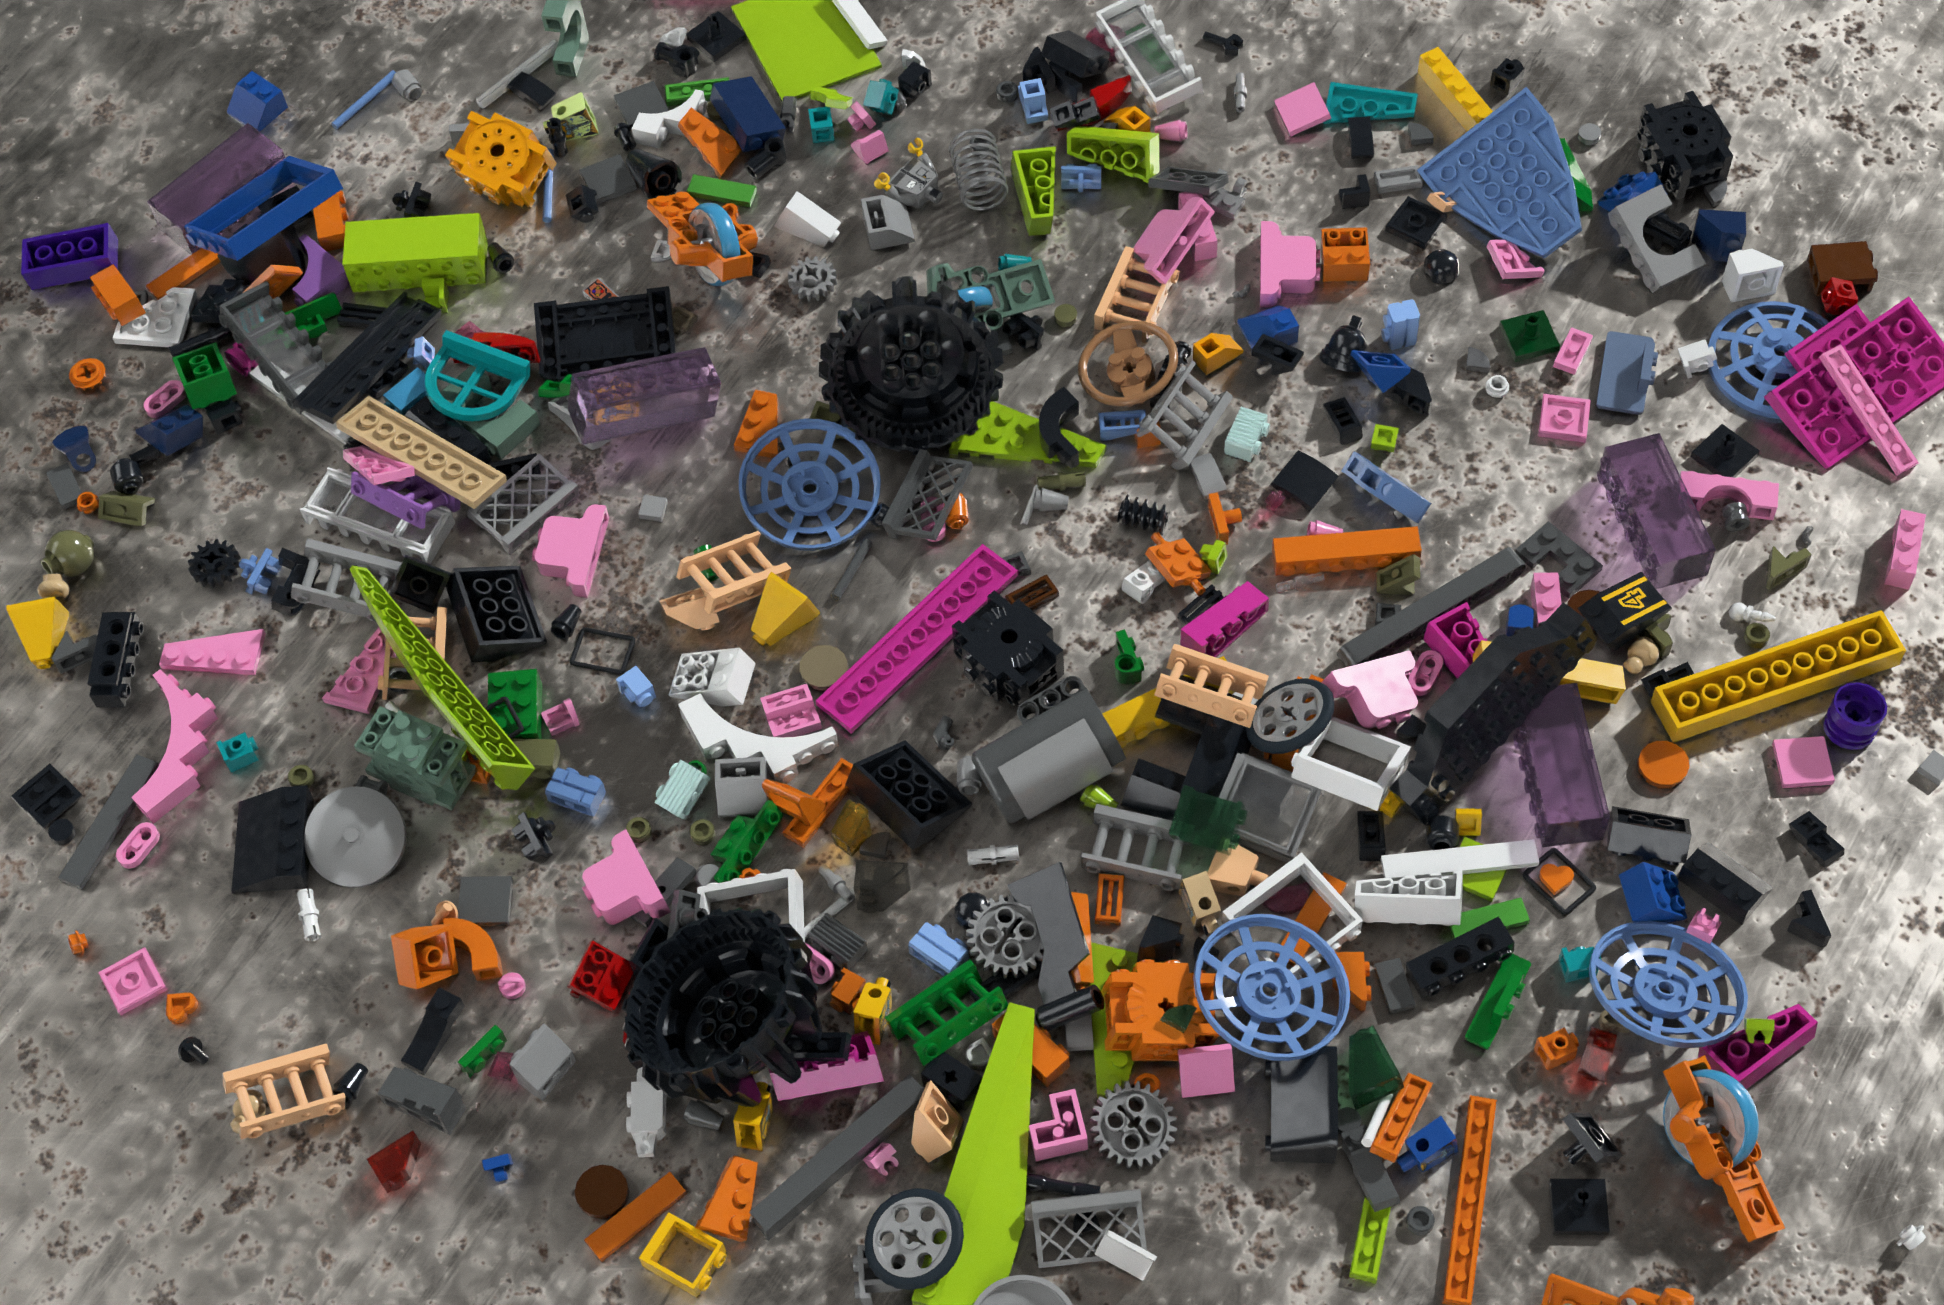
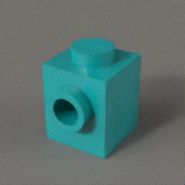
[863,79,899,115]

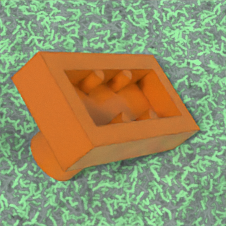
[1208,492,1242,545]

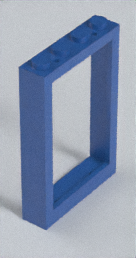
[184,156,343,261]

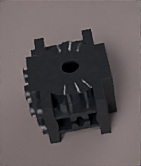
[1637,91,1733,200]
[952,590,1064,707]

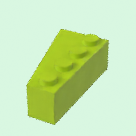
[1067,126,1159,183]
[1010,146,1056,236]

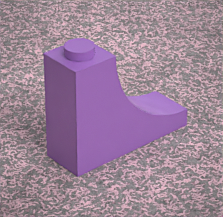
[292,234,350,307]

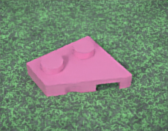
[1487,240,1545,279]

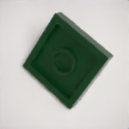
[1499,310,1560,362]

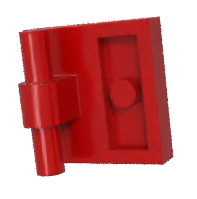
[567,940,633,1012]

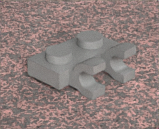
[1202,168,1247,220]

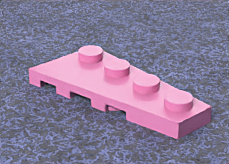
[343,445,415,485]
[322,627,396,714]
[159,629,266,675]

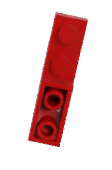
[1057,75,1131,132]
[453,332,540,363]

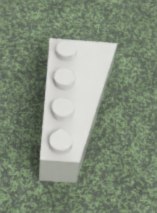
[1355,870,1463,926]

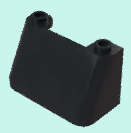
[1265,1046,1338,1164]

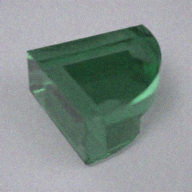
[1160,1005,1197,1033]

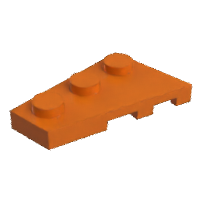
[678,107,742,179]
[695,1155,758,1242]

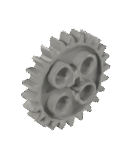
[966,894,1044,978]
[1089,1081,1177,1169]

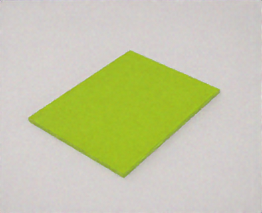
[731,0,882,101]

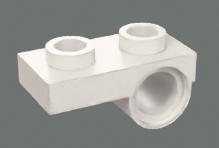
[1122,560,1166,604]

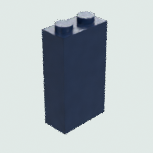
[710,76,786,152]

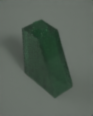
[1349,1026,1404,1110]

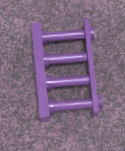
[351,471,461,529]

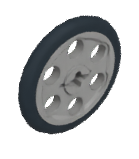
[1246,678,1334,754]
[864,1188,964,1290]

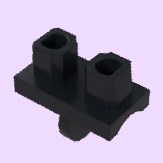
[392,182,432,218]
[1003,313,1044,350]
[511,812,556,861]

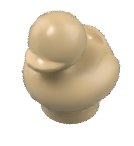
[37,574,69,599]
[1623,637,1659,674]
[230,1090,266,1134]

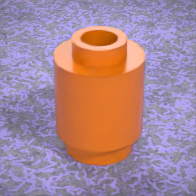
[943,493,969,529]

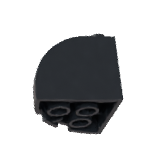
[217,210,305,286]

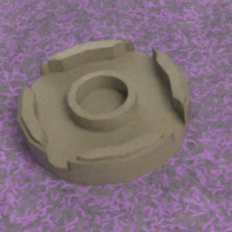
[799,645,848,691]

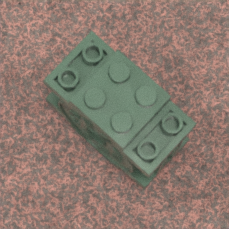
[354,706,477,811]

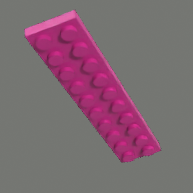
[815,544,1018,734]

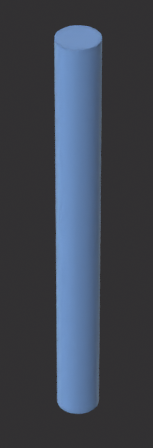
[331,70,396,130]
[542,149,554,223]

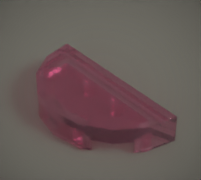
[1263,882,1310,915]

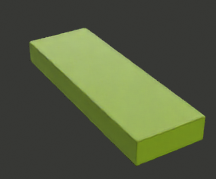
[1349,1197,1391,1283]

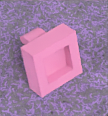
[847,101,876,131]
[1686,908,1722,944]
[863,1142,899,1176]

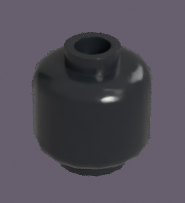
[110,458,144,494]
[1426,815,1459,850]

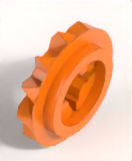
[69,358,106,391]

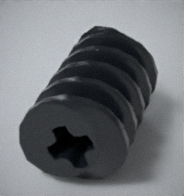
[1117,494,1170,535]

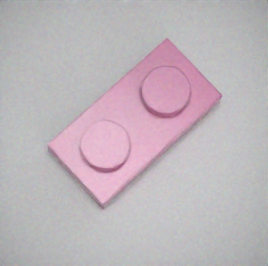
[1553,327,1593,375]

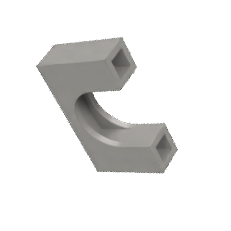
[1608,185,1706,293]

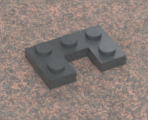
[1515,521,1603,599]

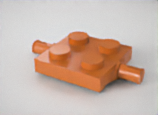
[1145,532,1212,596]

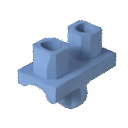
[1061,164,1101,193]
[239,548,282,595]

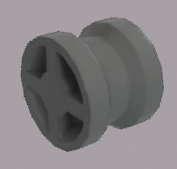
[1722,502,1750,532]

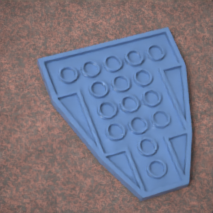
[1417,87,1582,258]

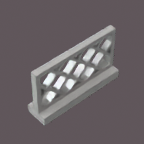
[470,454,579,555]
[1031,1189,1147,1268]

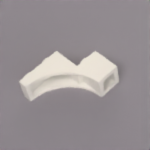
[632,89,707,148]

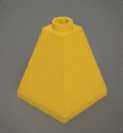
[751,572,820,646]
[6,597,69,669]

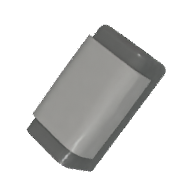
[971,676,1127,823]

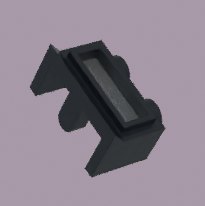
[1643,212,1692,254]

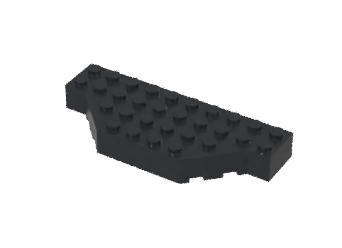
[1389,602,1598,825]

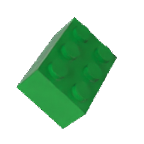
[172,342,237,410]
[488,669,542,739]

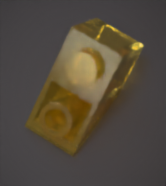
[831,799,872,857]

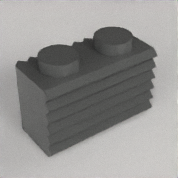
[807,913,868,970]

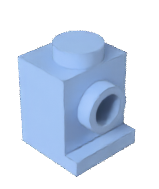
[616,666,656,708]

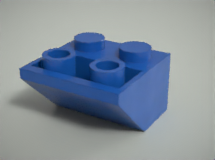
[1597,172,1667,212]
[1619,862,1688,923]

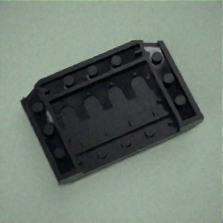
[534,286,677,382]

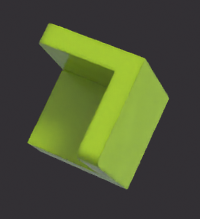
[422,278,449,313]

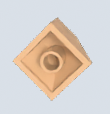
[660,587,720,630]
[911,1081,964,1163]

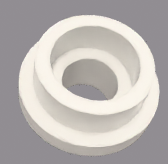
[1485,375,1509,398]

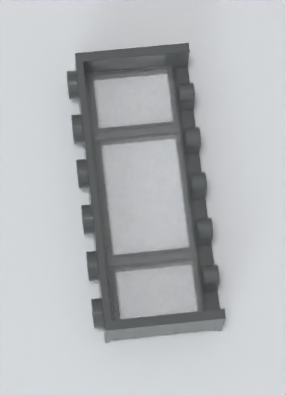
[219,281,332,415]

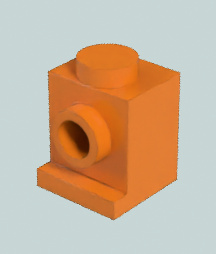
[829,967,866,1015]
[1534,1027,1579,1071]

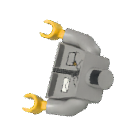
[874,138,943,208]

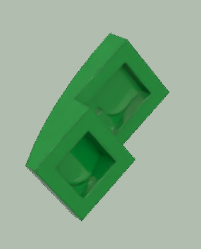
[538,374,590,398]

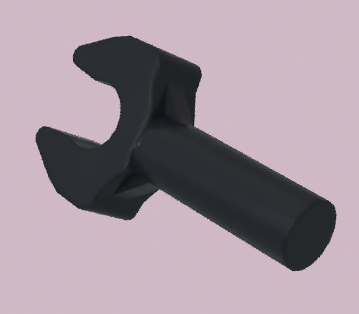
[1203,31,1243,56]

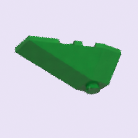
[1560,138,1593,211]

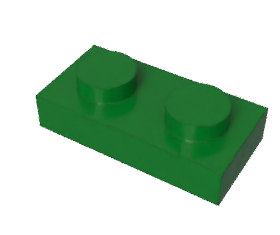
[458,1025,507,1078]

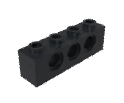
[1406,916,1515,998]

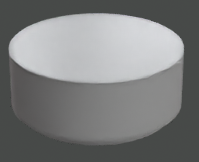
[1578,123,1601,145]
[695,864,719,887]

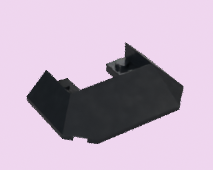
[1120,675,1252,831]

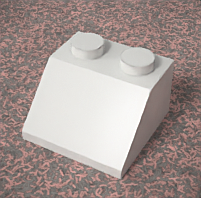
[1722,249,1784,303]

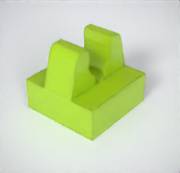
[1371,424,1399,453]
[1199,540,1227,574]
[1744,1018,1775,1044]

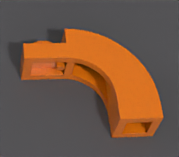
[443,918,503,981]

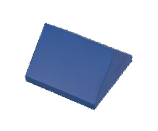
[1351,350,1411,393]

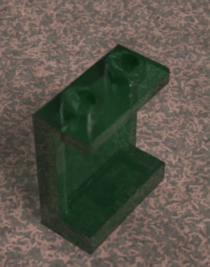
[1169,785,1248,855]

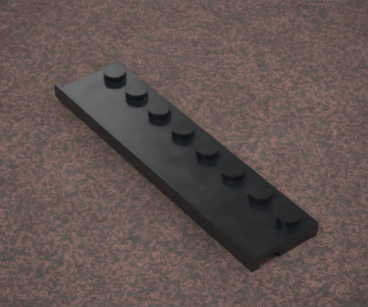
[293,292,442,424]

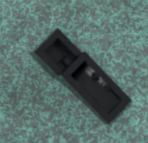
[401,988,465,1075]

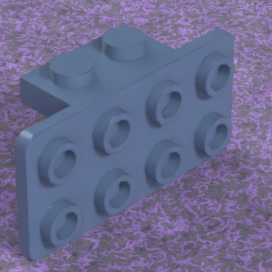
[1596,331,1658,415]

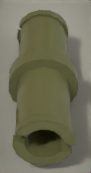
[1037,471,1086,491]

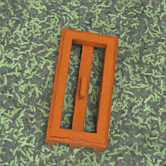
[1095,874,1125,926]

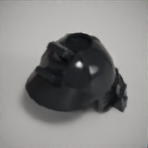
[1319,315,1367,372]

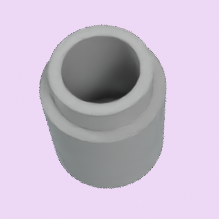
[392,70,422,101]
[957,756,982,795]

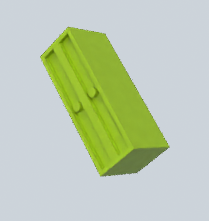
[342,213,488,292]

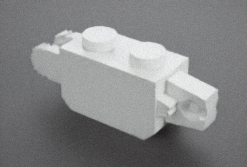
[626,1067,666,1158]

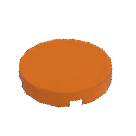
[1637,741,1690,789]

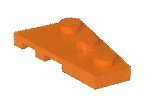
[734,390,779,458]

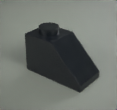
[1136,915,1185,963]

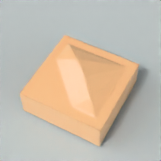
[1426,192,1457,212]

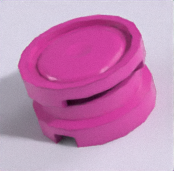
[224,342,258,376]

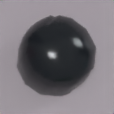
[1424,249,1459,284]
[954,892,989,930]

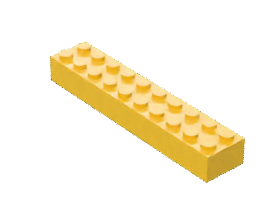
[1651,610,1906,743]

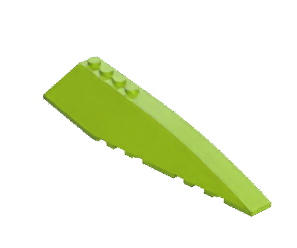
[349,565,535,790]
[911,1002,1035,1305]

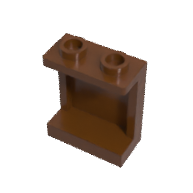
[1807,241,1878,296]

